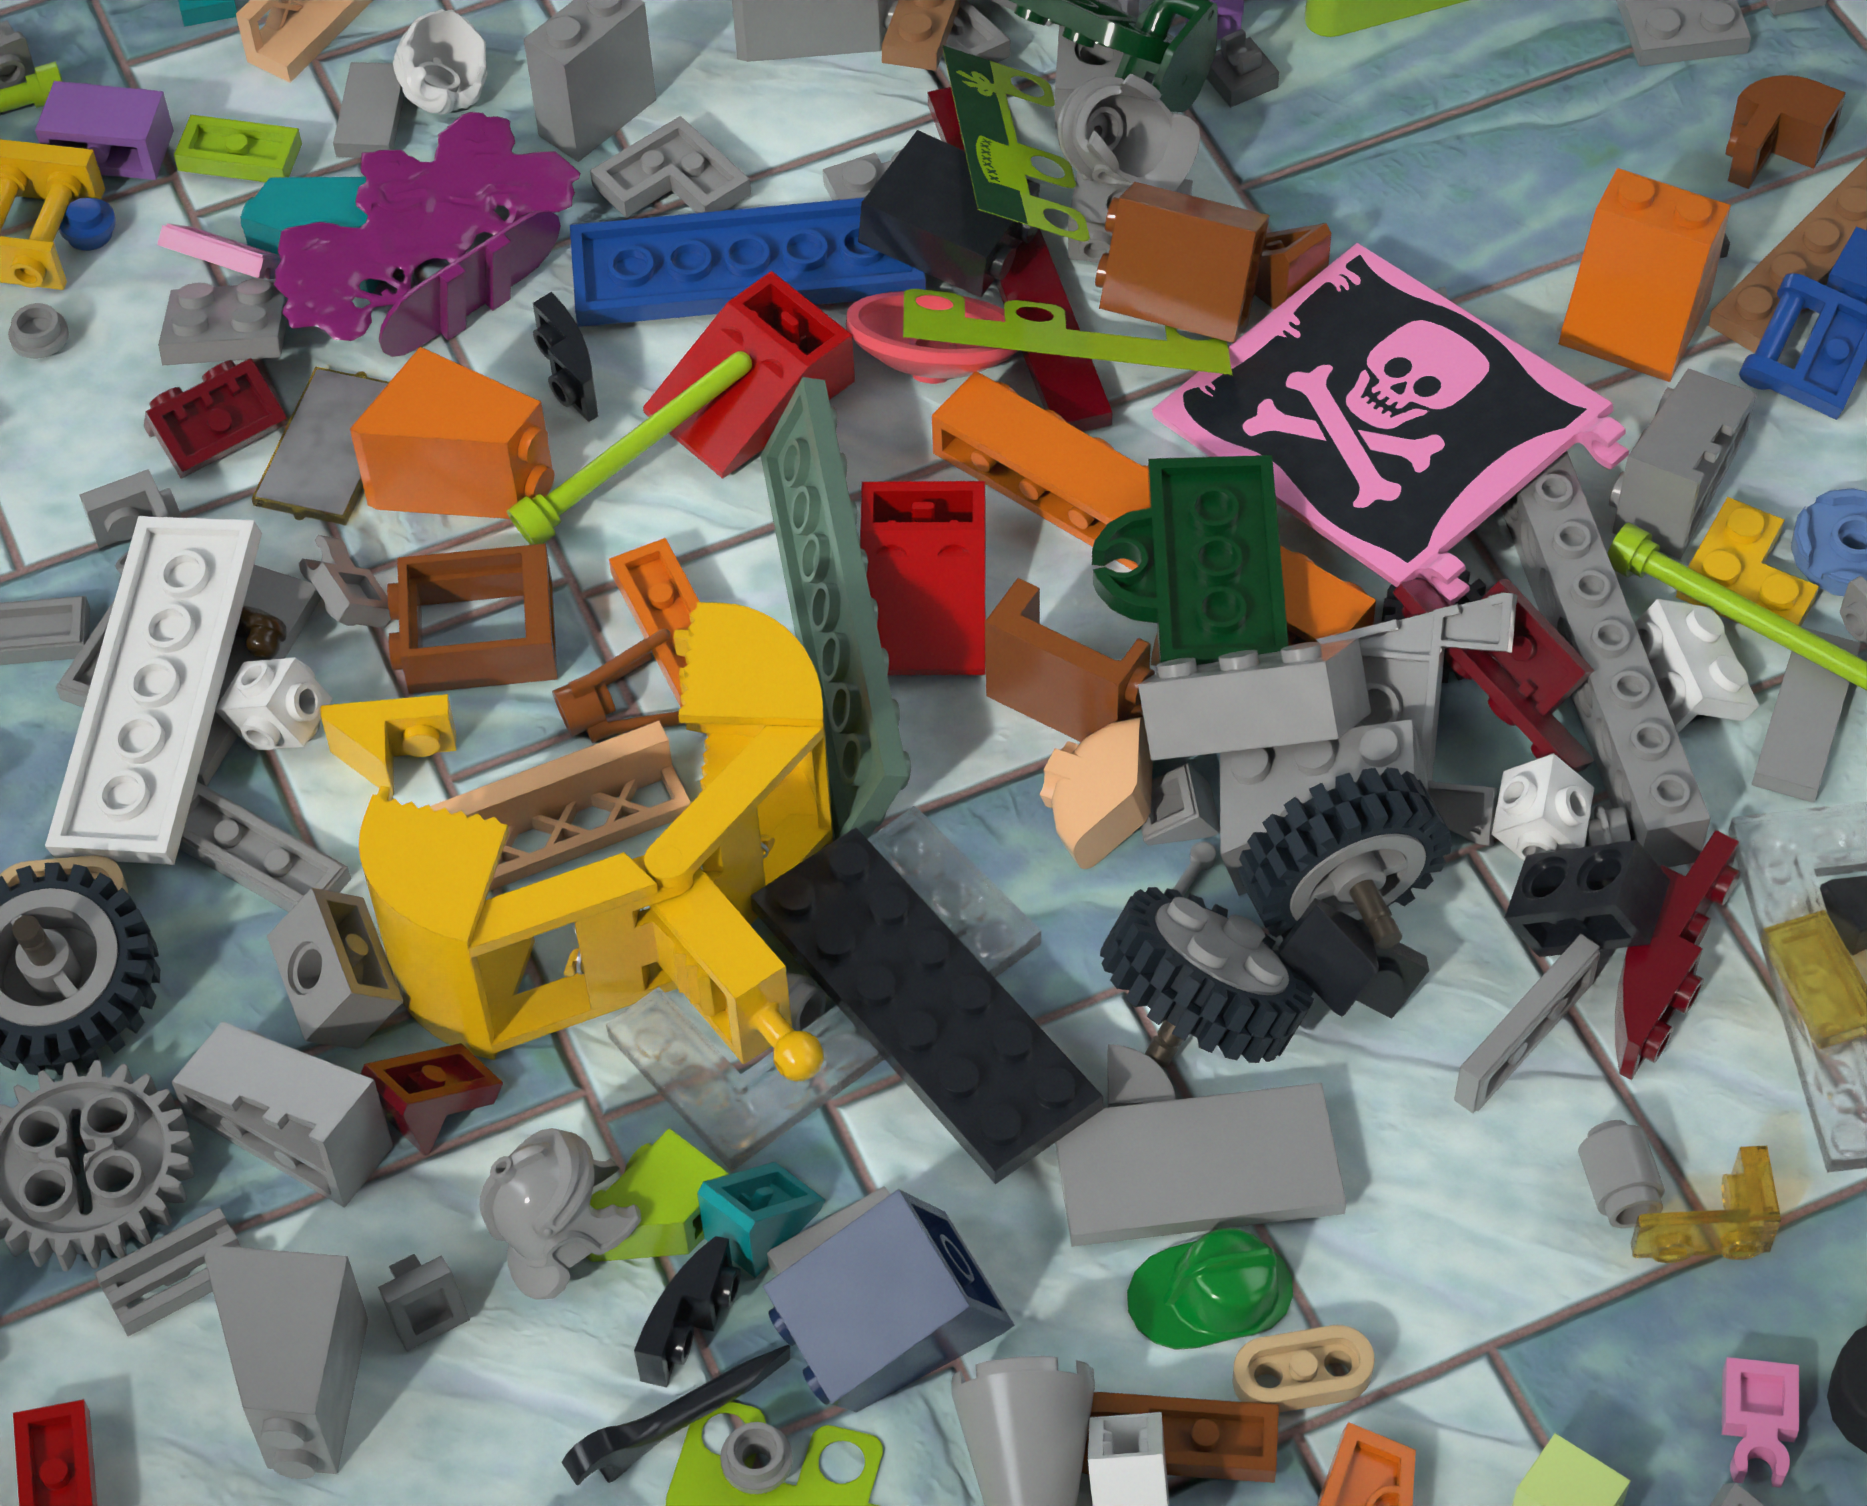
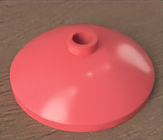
[846,291,1018,384]

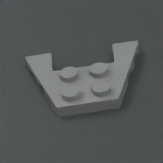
[1317,593,1517,846]

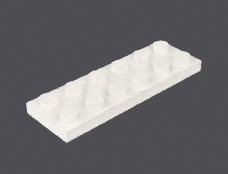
[45,516,262,865]

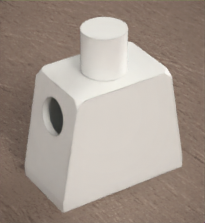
[1088,1412,1170,1506]

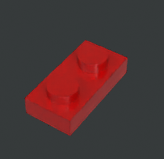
[13,1399,98,1506]

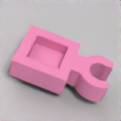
[1722,1357,1799,1488]

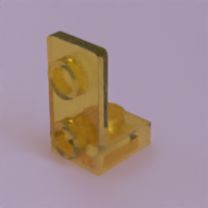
[1630,1146,1781,1263]

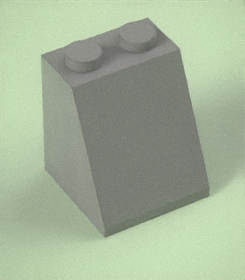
[732,0,898,62]
[204,1245,369,1479]

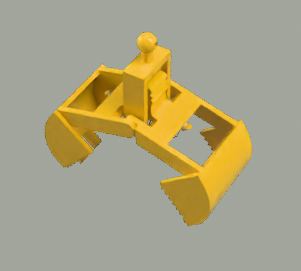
[359,602,833,1082]

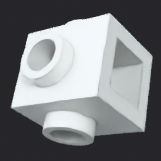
[215,657,333,750]
[1492,753,1594,861]

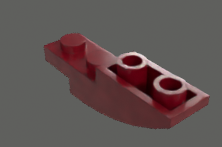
[1615,830,1741,1080]

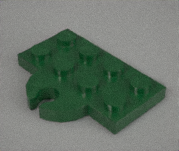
[1092,455,1289,666]

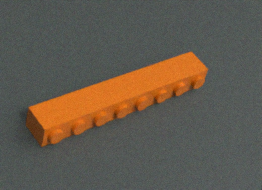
[932,371,1376,646]

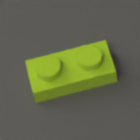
[174,115,302,182]

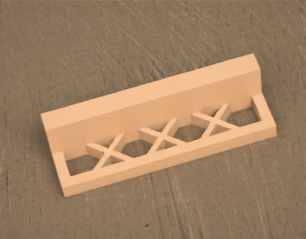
[236,0,373,83]
[430,721,691,891]

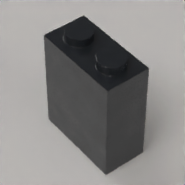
[858,130,1040,298]

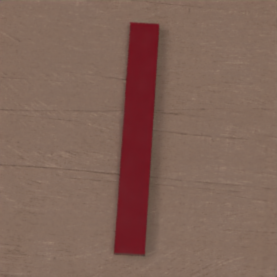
[927,87,1113,432]

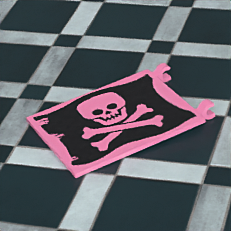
[1152,243,1629,606]

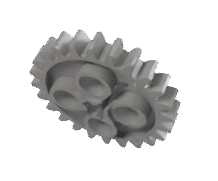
[0,1060,195,1271]

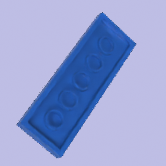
[570,198,926,327]

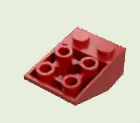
[643,271,855,479]
[860,481,986,675]

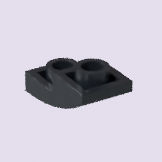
[533,292,598,422]
[634,1236,741,1388]

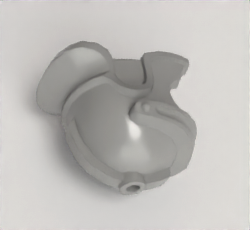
[1057,74,1200,191]
[479,1128,641,1300]

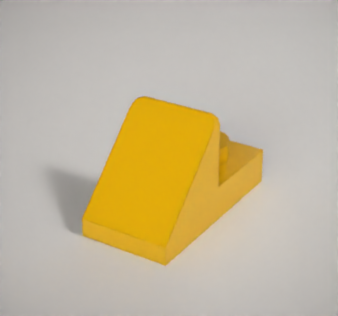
[321,694,456,796]

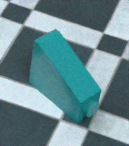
[240,177,381,293]

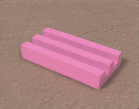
[157,224,281,280]

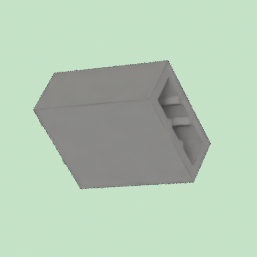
[524,0,656,162]

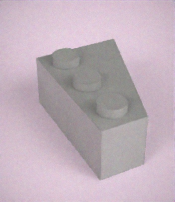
[172,1021,393,1208]

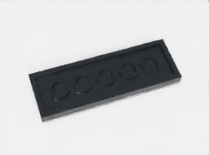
[750,827,1103,1184]

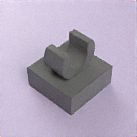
[1206,29,1279,108]
[378,1254,470,1351]

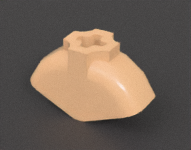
[1040,717,1153,869]

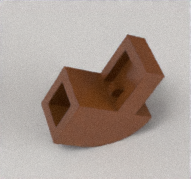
[1725,75,1846,189]

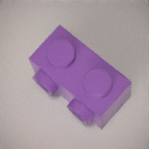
[35,81,174,180]

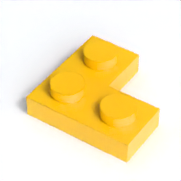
[1676,497,1819,626]

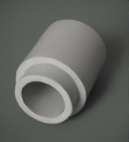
[1578,1120,1665,1228]

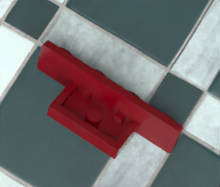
[1393,578,1594,772]

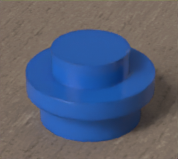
[59,198,116,251]

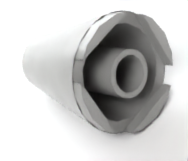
[951,1356,1095,1506]

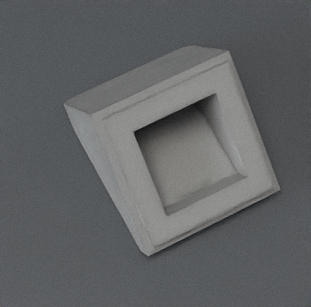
[1141,763,1220,846]

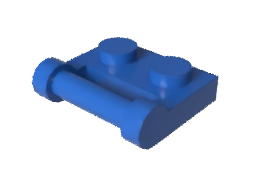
[1739,273,1867,420]

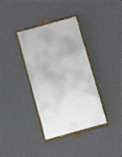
[252,366,389,525]

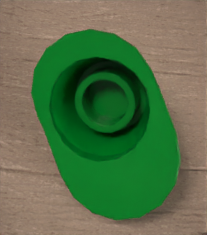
[1127,1228,1293,1350]

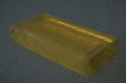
[1760,910,1867,1050]

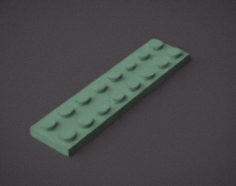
[760,377,911,840]

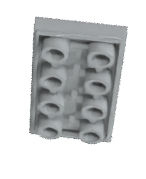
[1055,1083,1346,1247]

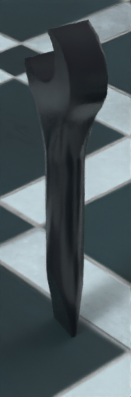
[561,1344,790,1486]

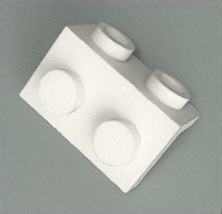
[1635,599,1759,734]

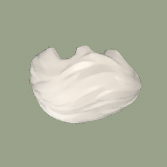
[393,9,488,115]

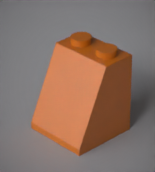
[1558,168,1731,382]
[350,347,555,519]

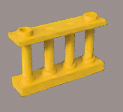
[0,139,105,290]

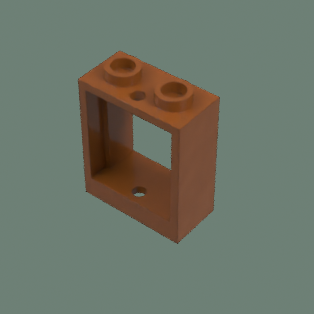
[387,543,558,694]

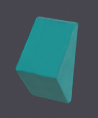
[697,1161,826,1278]

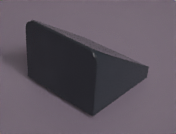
[1814,876,1867,956]

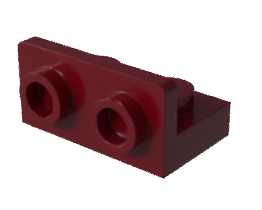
[144,358,287,479]

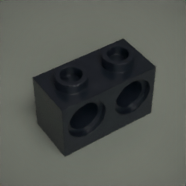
[1504,840,1671,957]

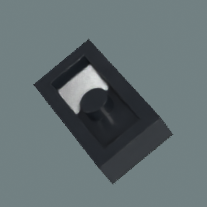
[1278,898,1430,1019]

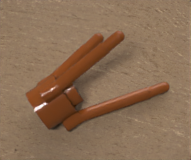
[552,629,685,743]

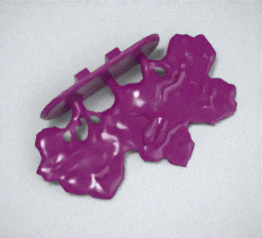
[274,112,581,357]

